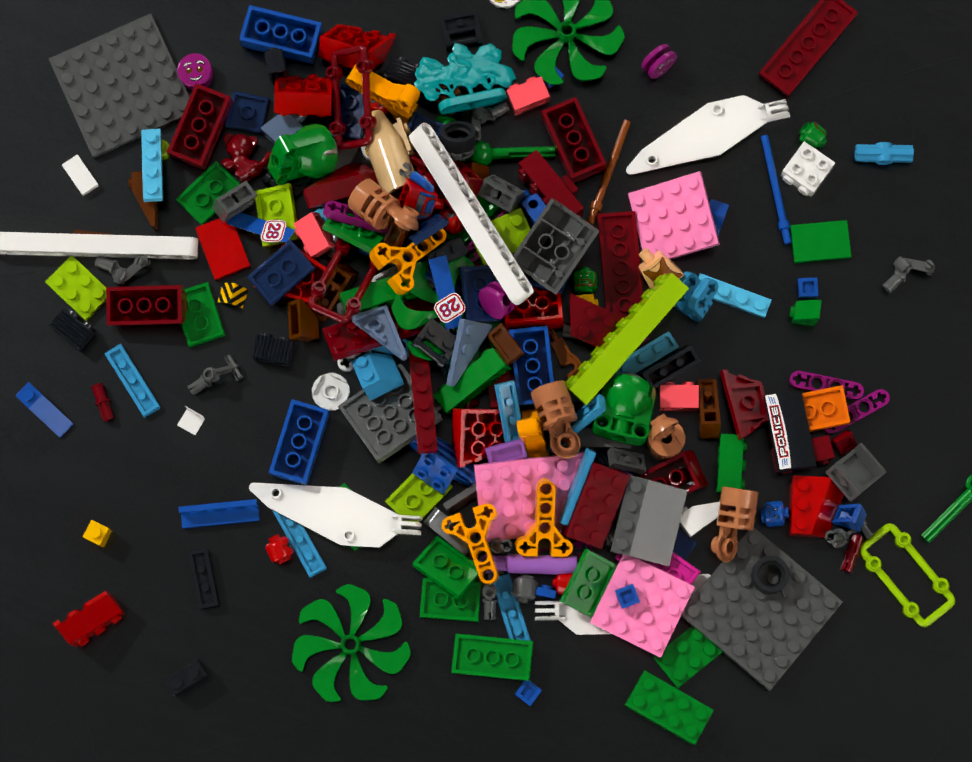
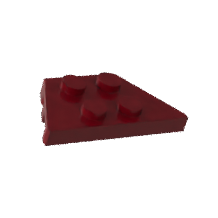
[569,293,624,347]
[720,369,767,440]

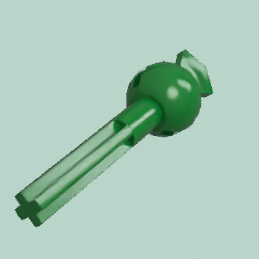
[461,141,555,166]
[921,474,972,543]

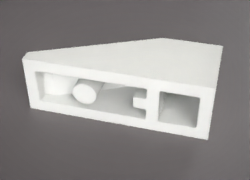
[680,502,720,538]

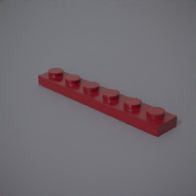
[408,348,438,454]

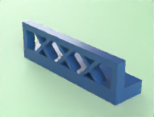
[179,499,260,529]

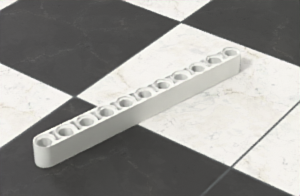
[409,122,534,305]
[0,232,198,259]

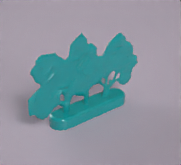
[414,43,516,115]

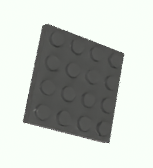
[338,363,443,464]

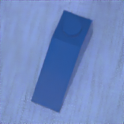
[15,382,74,438]

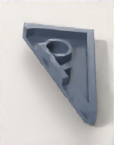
[351,305,407,361]
[446,318,492,387]

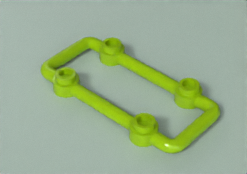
[859,523,955,627]

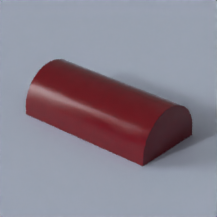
[106,285,187,326]

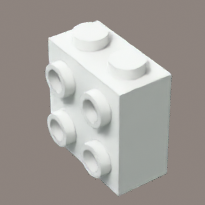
[780,141,835,197]

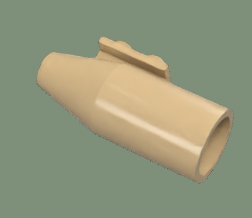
[367,110,415,200]

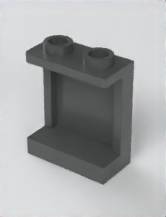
[825,443,886,502]

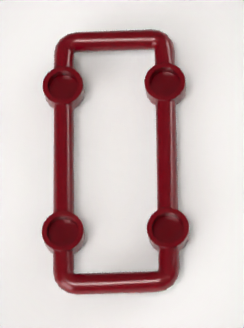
[326,45,377,150]
[308,238,384,323]

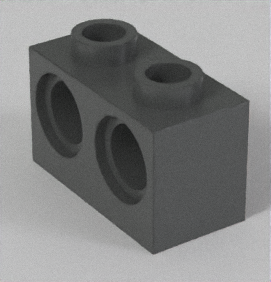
[478,174,525,213]
[212,181,257,223]

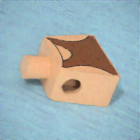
[638,248,684,289]

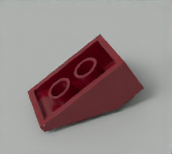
[636,450,709,495]

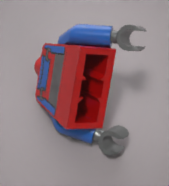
[399,162,444,221]

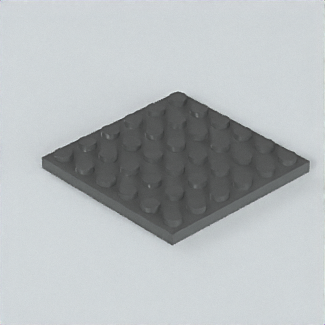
[49,13,190,158]
[681,528,843,691]

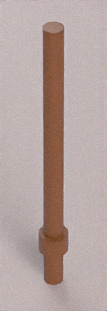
[587,120,631,225]

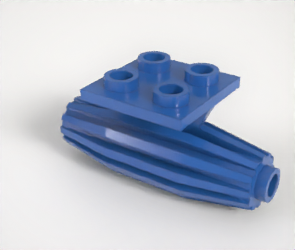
[409,436,476,495]

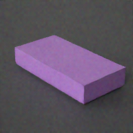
[485,439,527,463]

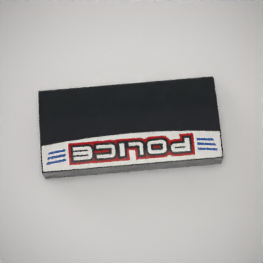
[763,392,817,473]

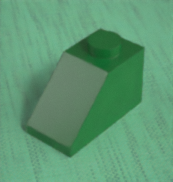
[789,300,822,327]

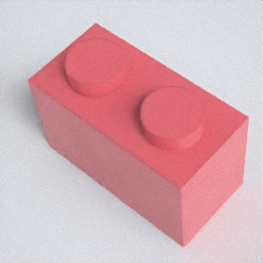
[506,77,550,115]
[294,212,335,257]
[659,382,699,411]

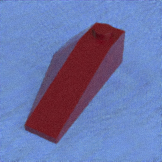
[303,162,379,208]

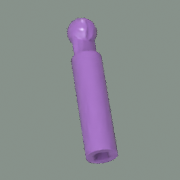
[479,554,577,574]

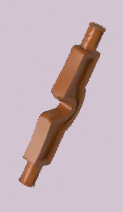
[548,329,582,379]

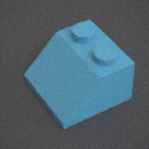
[351,353,404,401]

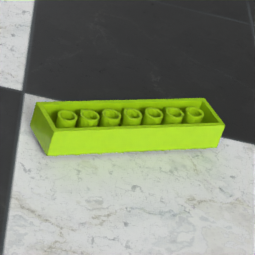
[566,273,689,405]

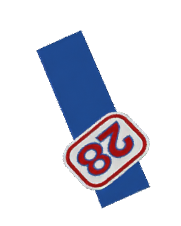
[226,213,295,243]
[429,255,465,330]

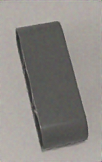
[424,507,478,556]

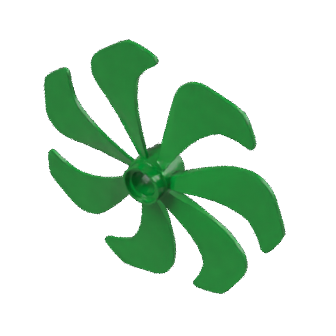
[512,0,625,85]
[391,256,503,366]
[292,584,411,702]

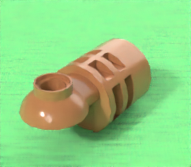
[348,179,419,231]
[530,381,581,459]
[646,413,685,462]
[711,486,759,563]

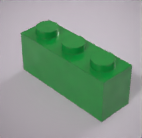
[716,433,747,494]

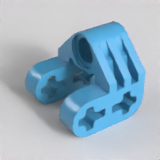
[674,271,718,322]

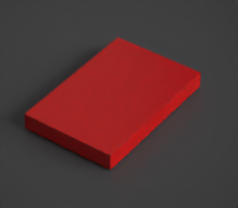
[195,218,251,281]

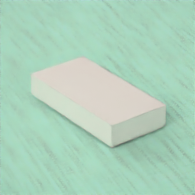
[62,155,99,196]

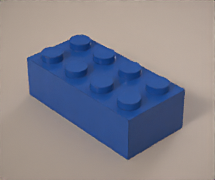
[239,5,323,64]
[509,326,554,409]
[269,399,330,486]

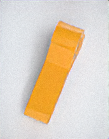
[345,65,420,124]
[369,228,446,295]
[517,408,549,458]
[515,478,573,557]
[442,503,499,585]

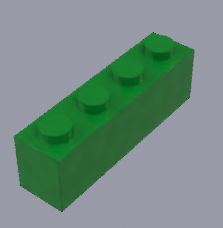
[339,275,417,314]
[433,348,511,416]

